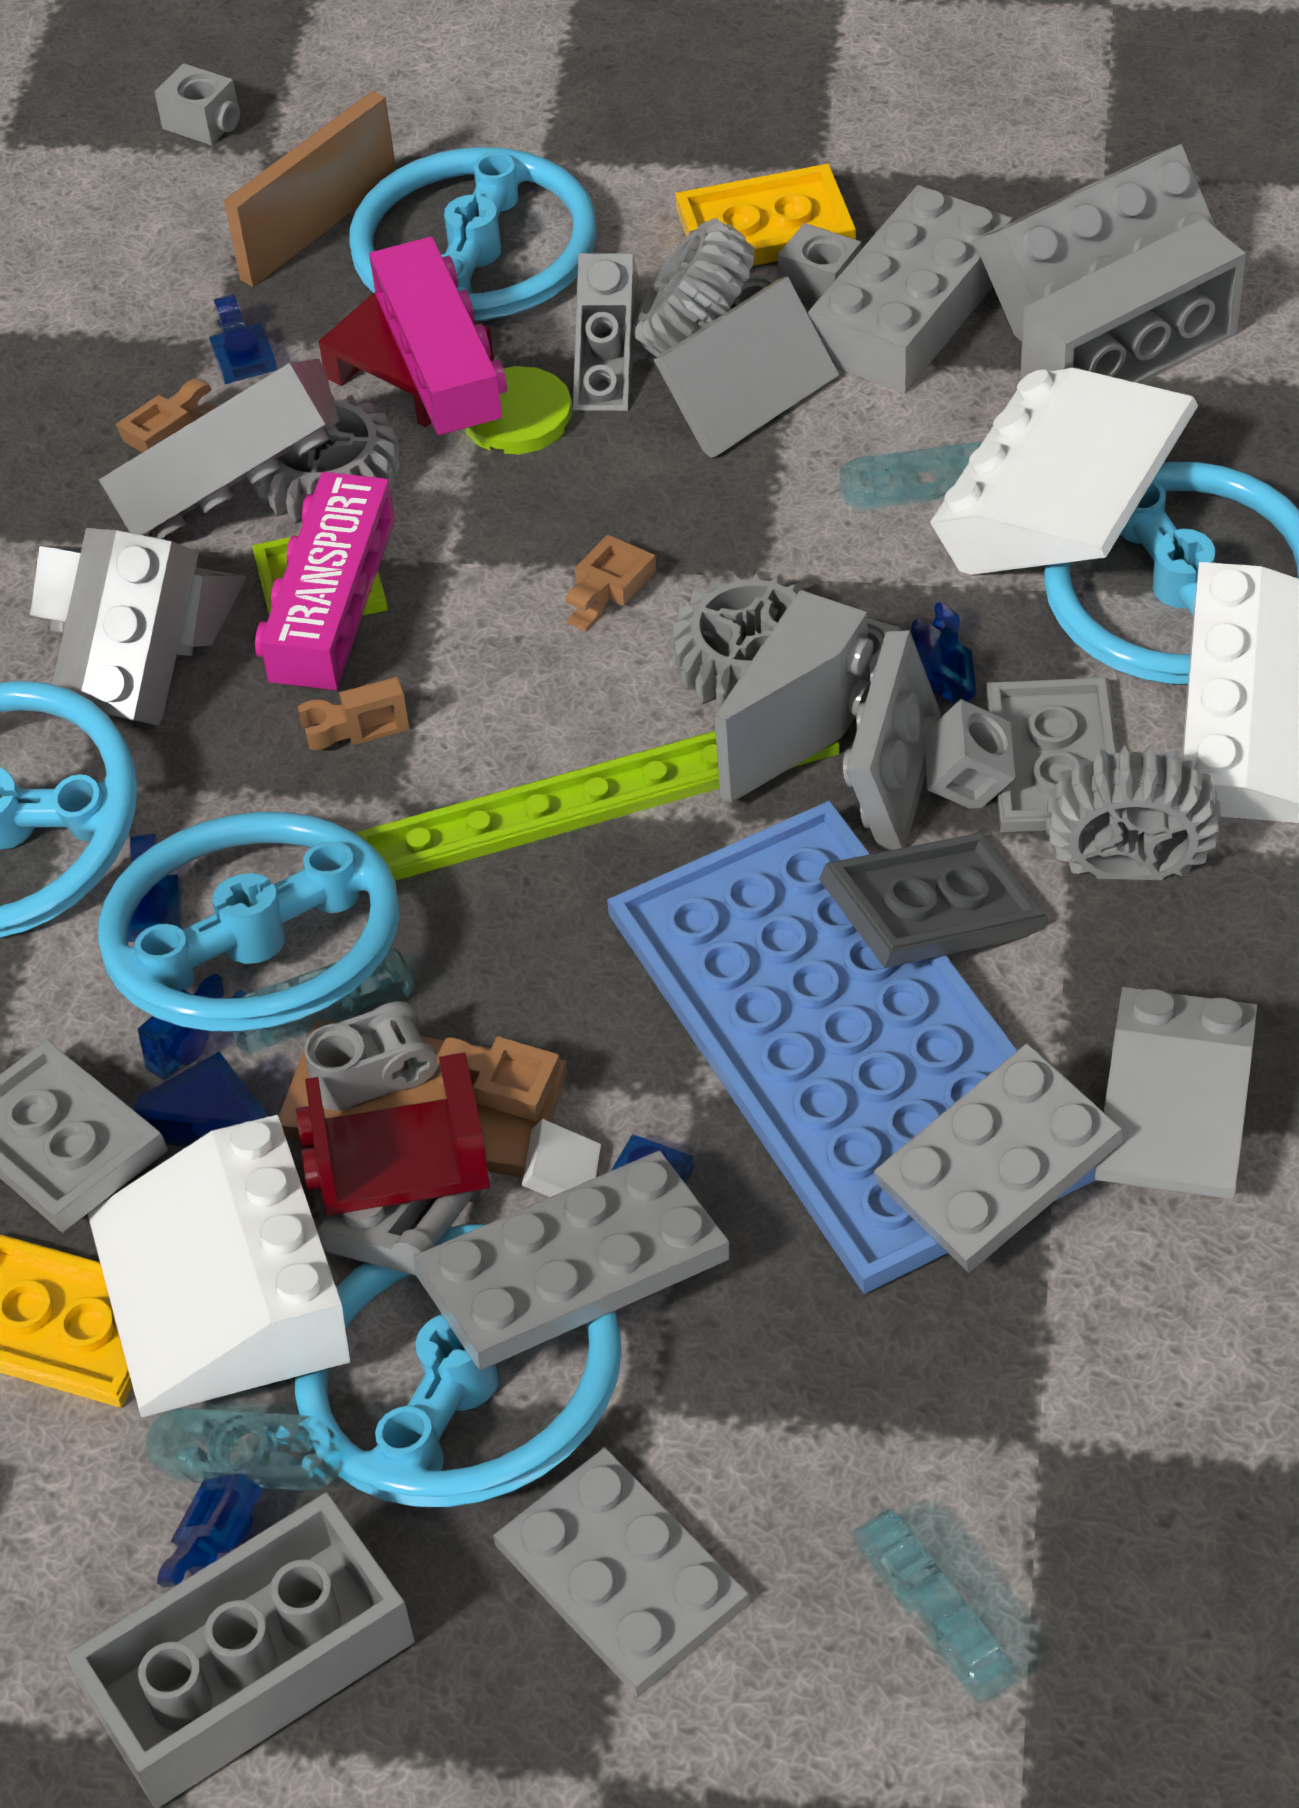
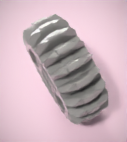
[632,218,754,357]
[254,395,400,524]
[671,571,804,708]
[1046,744,1221,880]

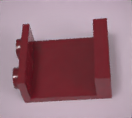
[318,292,494,428]
[296,1052,490,1216]

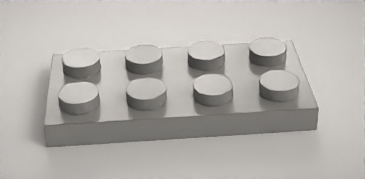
[414,1150,729,1371]

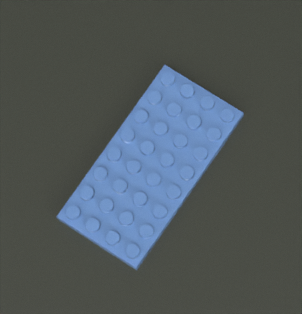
[607,801,1096,1294]

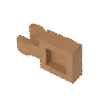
[115,378,217,453]
[566,534,656,632]
[297,677,410,750]
[436,1036,560,1121]

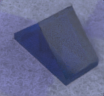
[134,1051,267,1147]

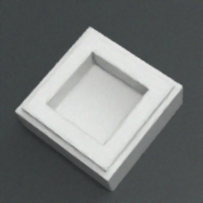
[522,1119,601,1197]

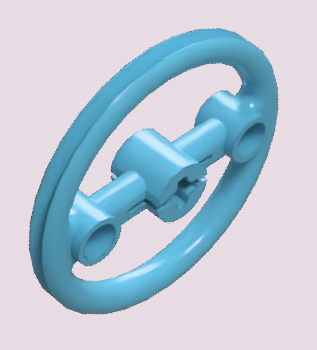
[349,147,597,321]
[1044,462,1299,684]
[0,681,137,938]
[98,812,400,1032]
[295,1224,622,1507]

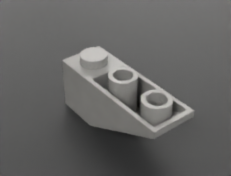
[573,253,639,411]

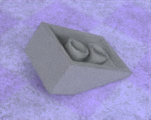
[715,590,873,803]
[1095,987,1257,1200]

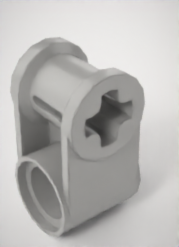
[304,1001,439,1111]

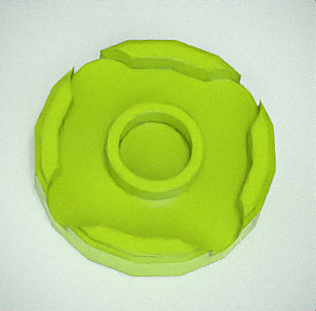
[465,366,573,455]

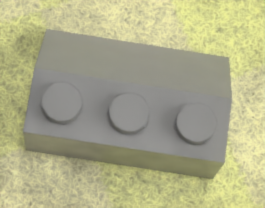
[52,528,199,726]
[30,546,246,656]

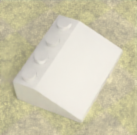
[930,367,1198,575]
[1182,562,1299,823]
[88,1115,350,1418]

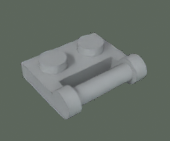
[318,1171,491,1275]

